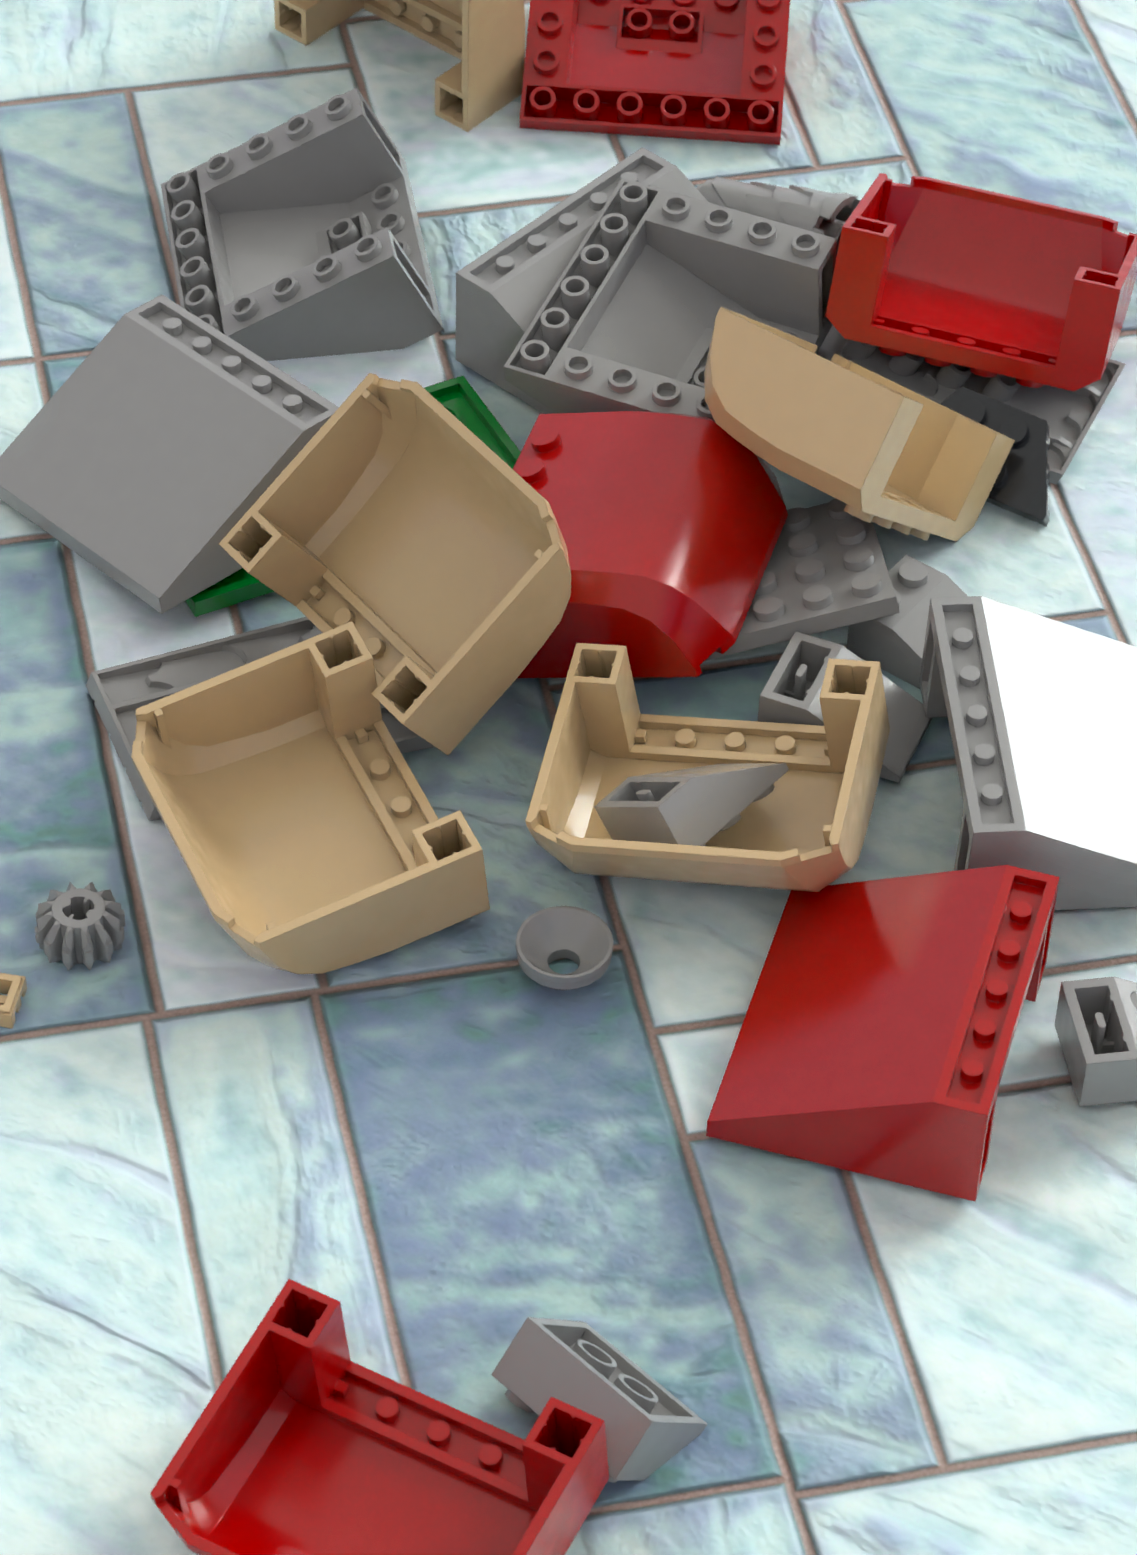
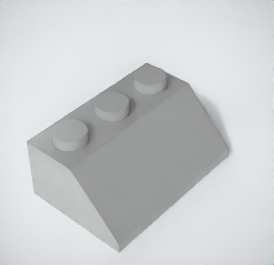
[491,1317,707,1483]

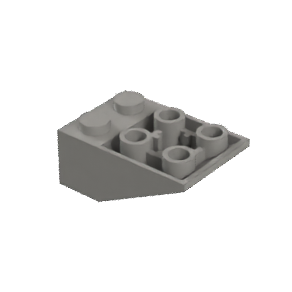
[758,631,932,783]
[594,763,789,846]
[1054,977,1137,1107]

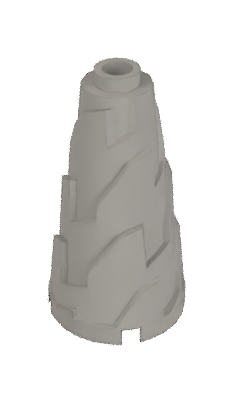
[697,177,861,252]

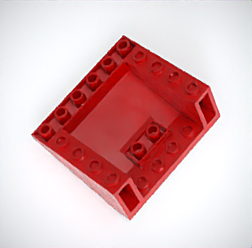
[519,0,790,145]
[706,865,1060,1202]

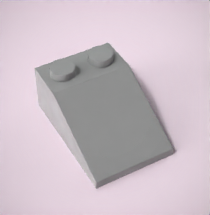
[847,555,968,689]

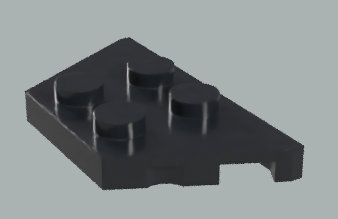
[940,386,1050,526]

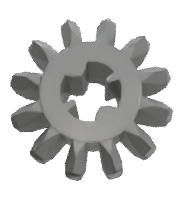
[35,882,125,971]

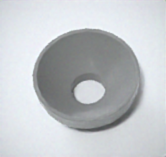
[516,906,613,991]

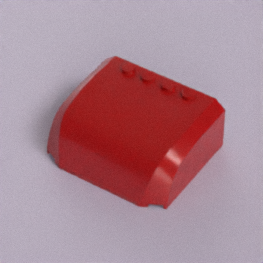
[825,173,1137,391]
[513,411,788,678]
[150,1279,609,1555]

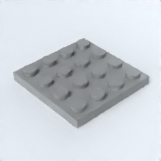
[705,498,900,661]

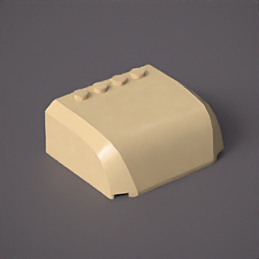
[274,0,525,132]
[704,307,1015,542]
[219,373,571,755]
[131,621,490,974]
[525,643,890,892]

